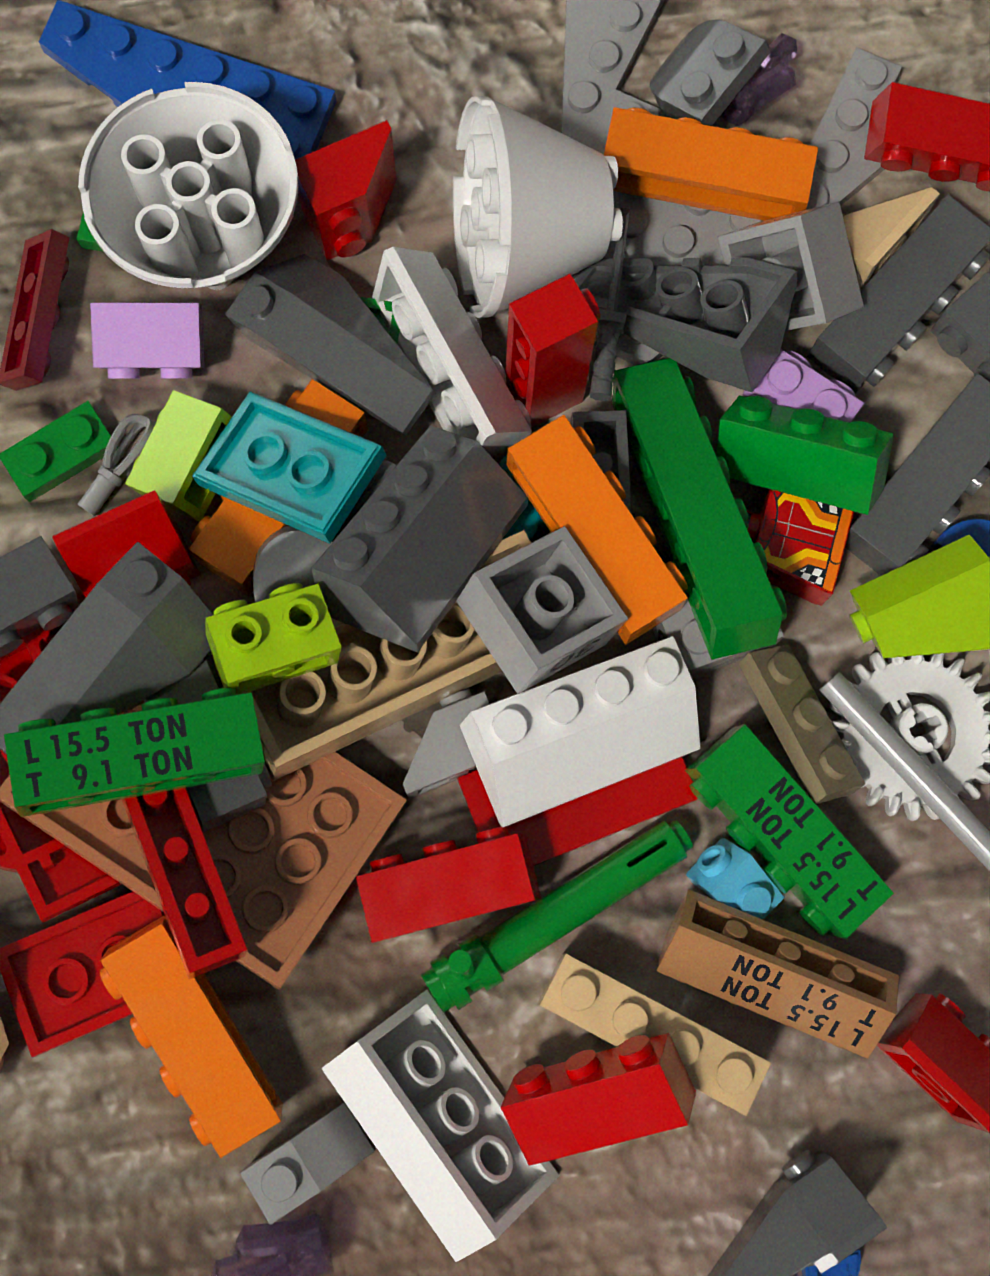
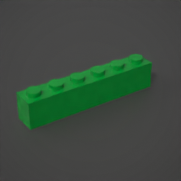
[612,358,787,660]

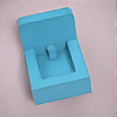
[686,838,785,919]

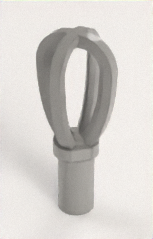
[77,414,155,516]

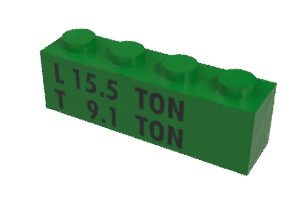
[4,688,265,817]
[685,724,894,939]

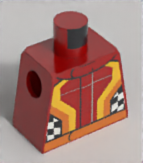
[746,490,854,606]

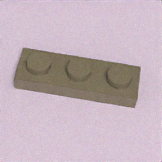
[738,644,866,804]

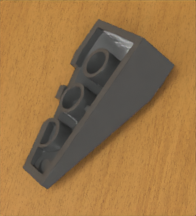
[225,254,436,437]
[575,258,798,392]
[0,541,213,755]
[708,1150,887,1276]

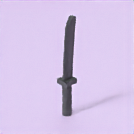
[589,208,630,401]

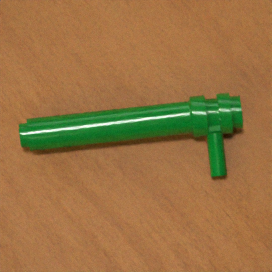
[420,820,693,1013]

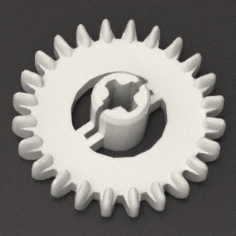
[829,652,990,821]

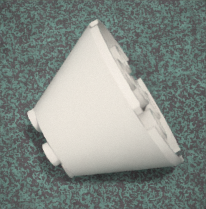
[78,82,298,290]
[453,96,623,318]

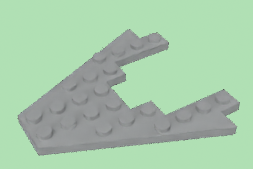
[561,0,902,365]

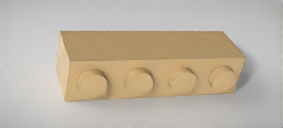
[537,954,771,1116]

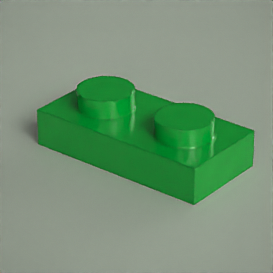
[0,401,119,503]

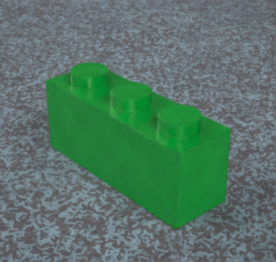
[716,395,894,515]

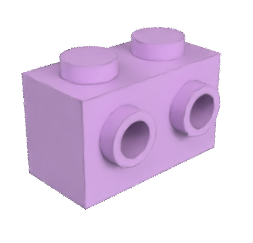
[90,303,205,379]
[742,349,864,422]

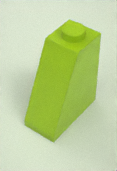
[849,534,990,658]

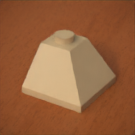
[843,187,940,291]

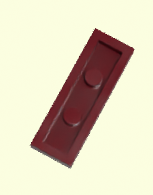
[0,229,70,391]

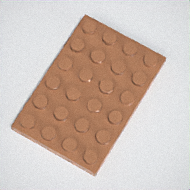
[0,687,407,990]

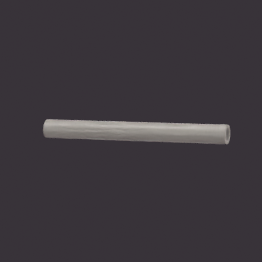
[819,672,990,872]

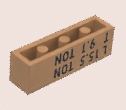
[656,889,899,1059]

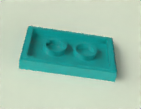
[192,391,387,544]

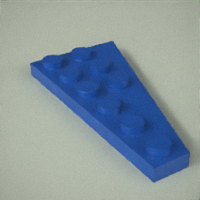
[38,0,337,160]

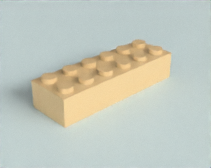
[243,530,531,781]

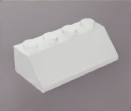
[372,247,532,462]
[459,636,700,828]
[321,990,560,1262]

